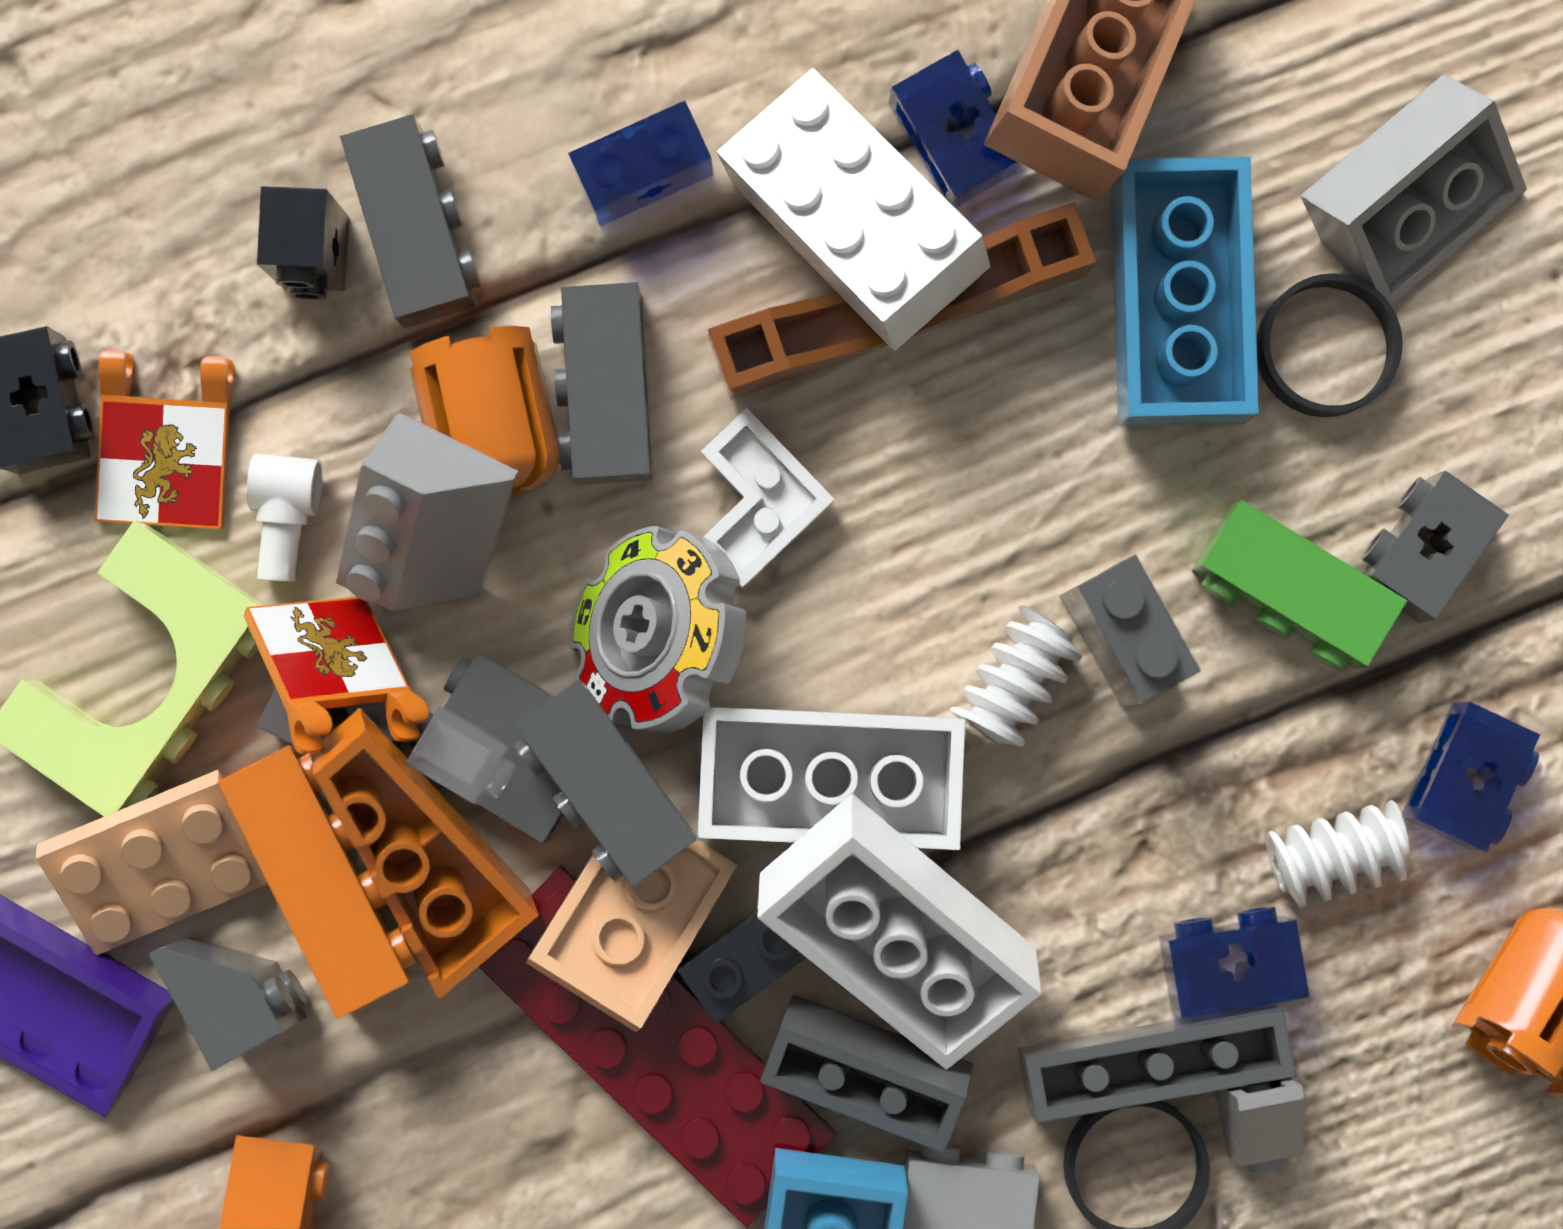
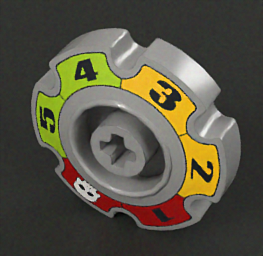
[569,526,746,734]

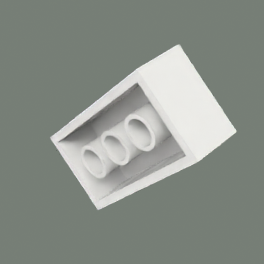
[717,68,991,351]
[698,707,965,850]
[757,794,1042,1070]

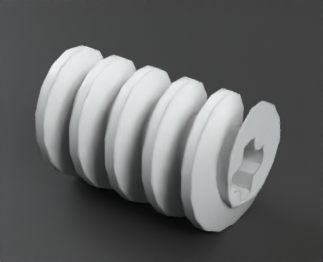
[949,604,1083,747]
[1266,800,1411,908]

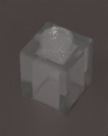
[405,706,516,804]

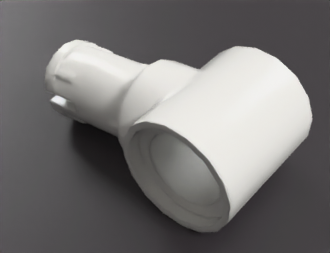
[247,453,323,582]

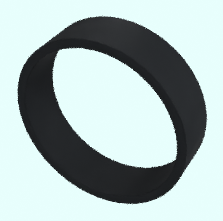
[1256,273,1403,417]
[1063,1101,1210,1229]

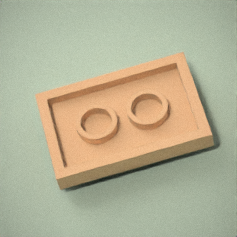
[36,770,268,956]
[526,839,738,1032]

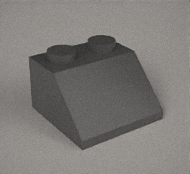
[149,937,307,1071]

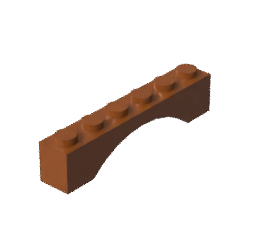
[708,202,1096,400]

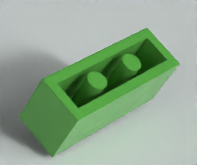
[1191,500,1407,672]

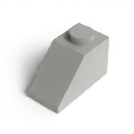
[1216,1077,1305,1173]

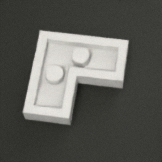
[701,408,835,589]

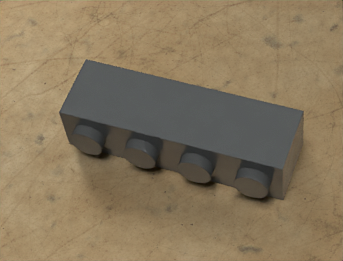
[1018,1003,1296,1123]

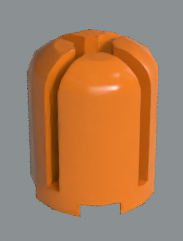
[410,325,561,497]
[1451,908,1563,1098]

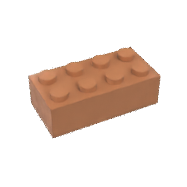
[983,0,1195,202]

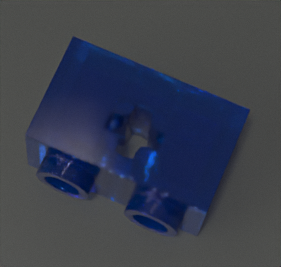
[889,50,1020,208]
[568,100,714,227]
[1401,701,1540,852]
[1159,907,1310,1018]

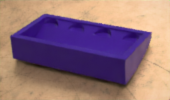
[0,895,174,1117]

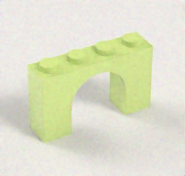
[0,520,264,817]

